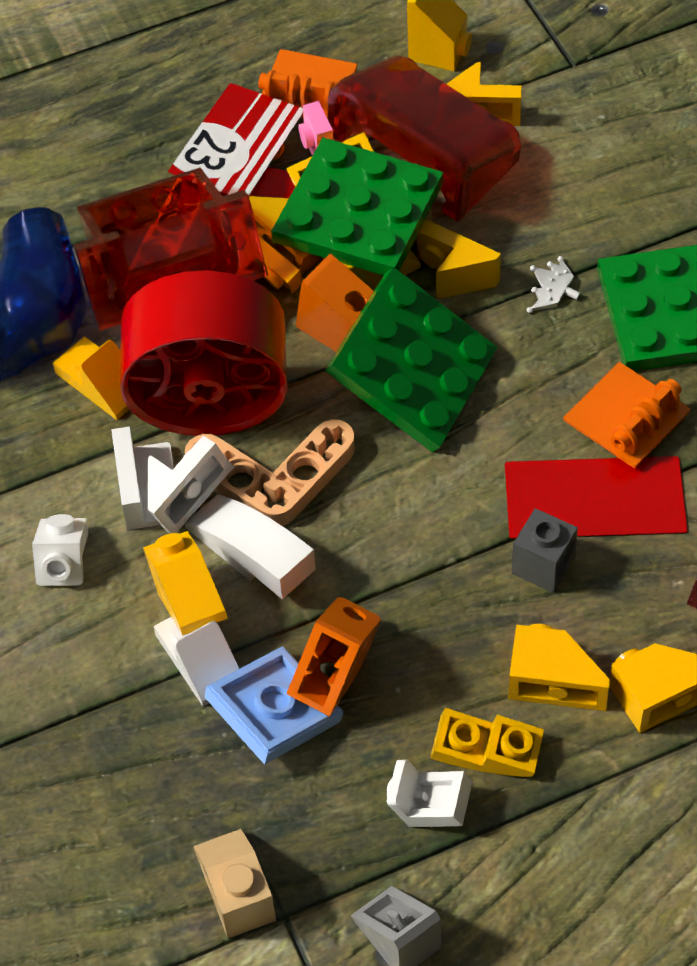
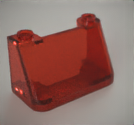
[327,55,521,222]

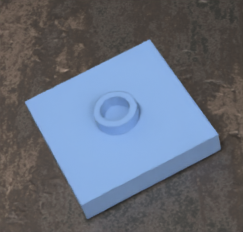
[204,646,344,765]

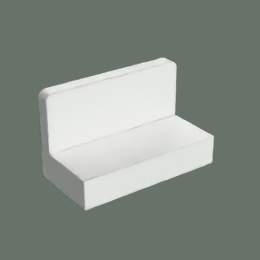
[111,426,174,530]

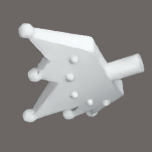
[527,256,580,313]

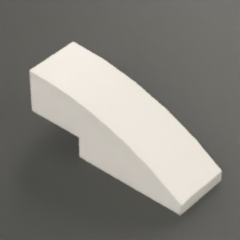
[185,494,316,599]

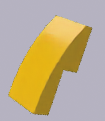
[430,708,544,777]

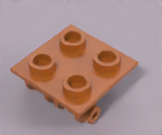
[258,49,358,125]
[563,362,691,469]

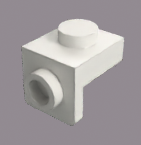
[32,514,88,586]
[387,760,473,827]

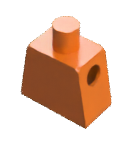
[295,254,374,352]
[286,597,381,717]

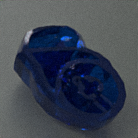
[0,207,86,381]

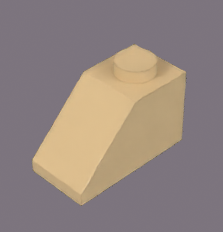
[194,829,276,939]

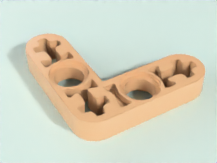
[185,419,355,526]

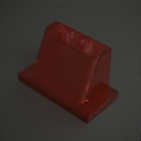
[73,168,268,331]

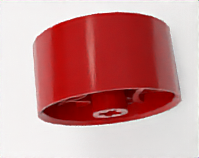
[120,270,288,436]

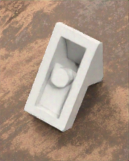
[148,435,234,534]
[154,617,239,706]

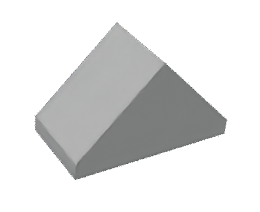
[351,886,441,966]

